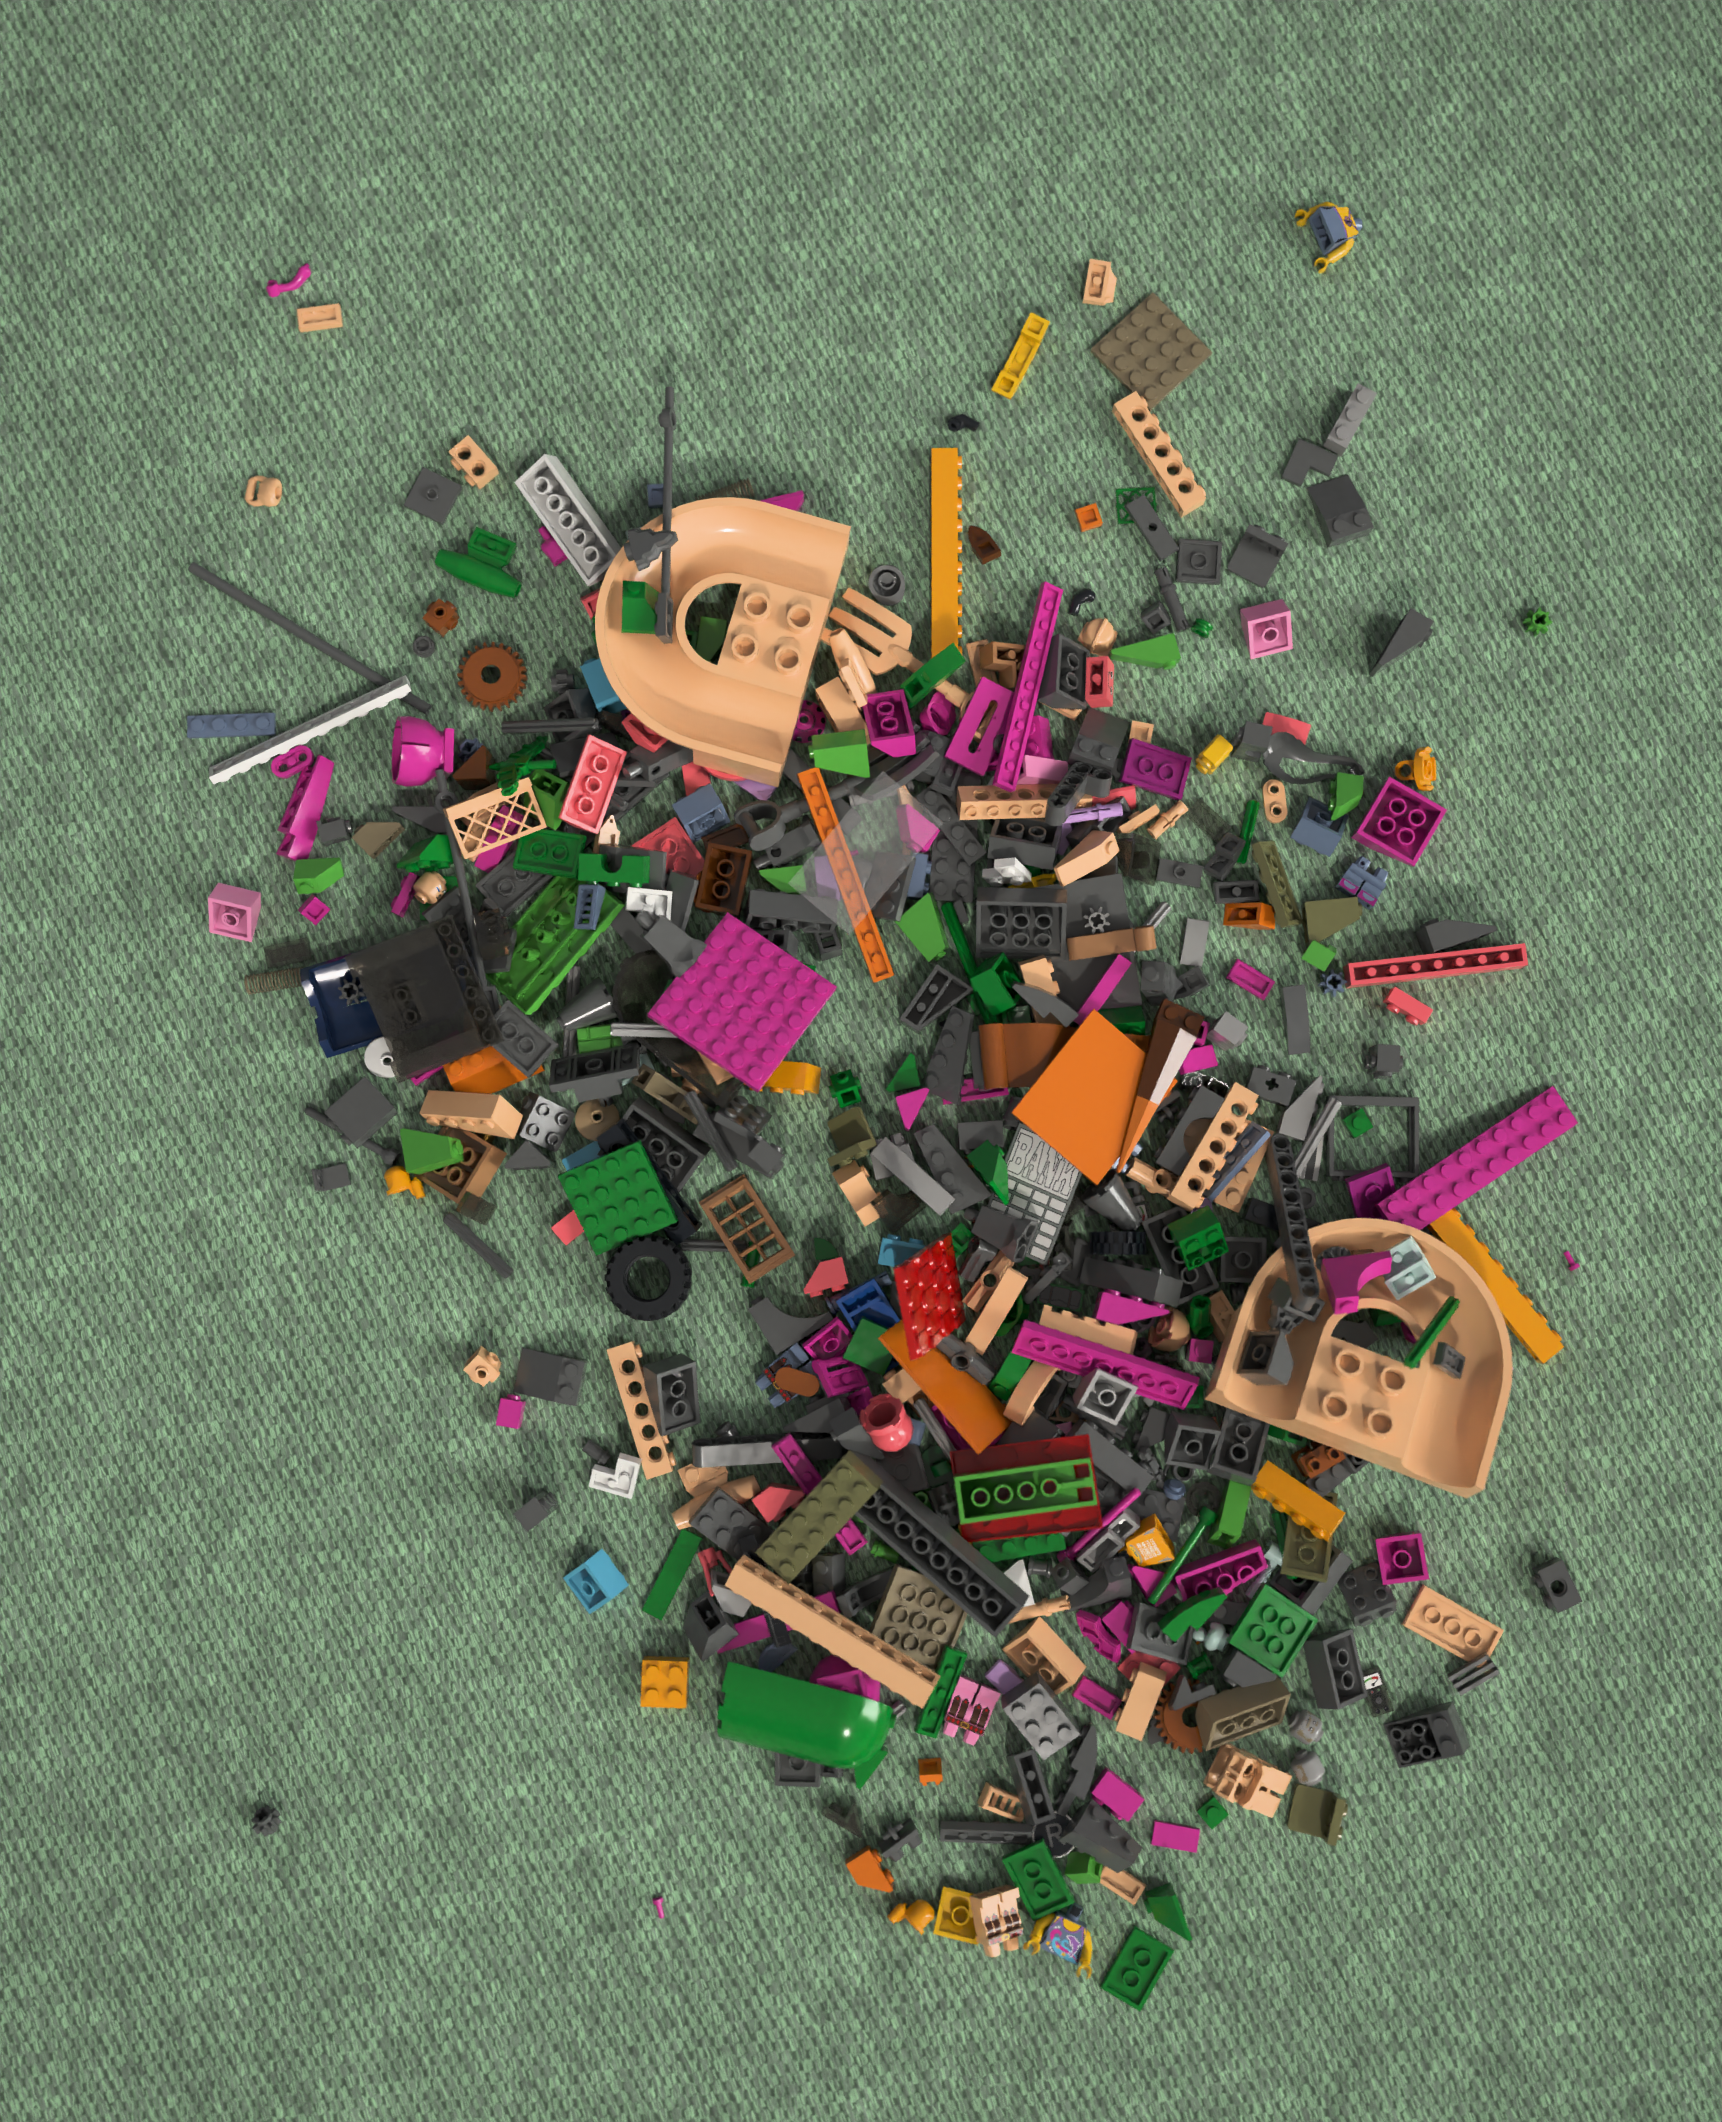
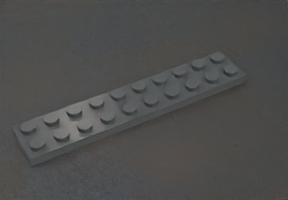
[475,744,670,919]

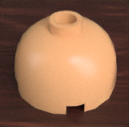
[1148,1305,1190,1352]

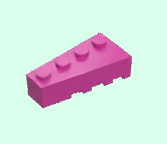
[1173,1539,1268,1602]

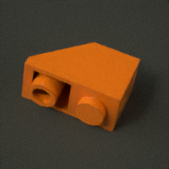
[846,1845,895,1893]

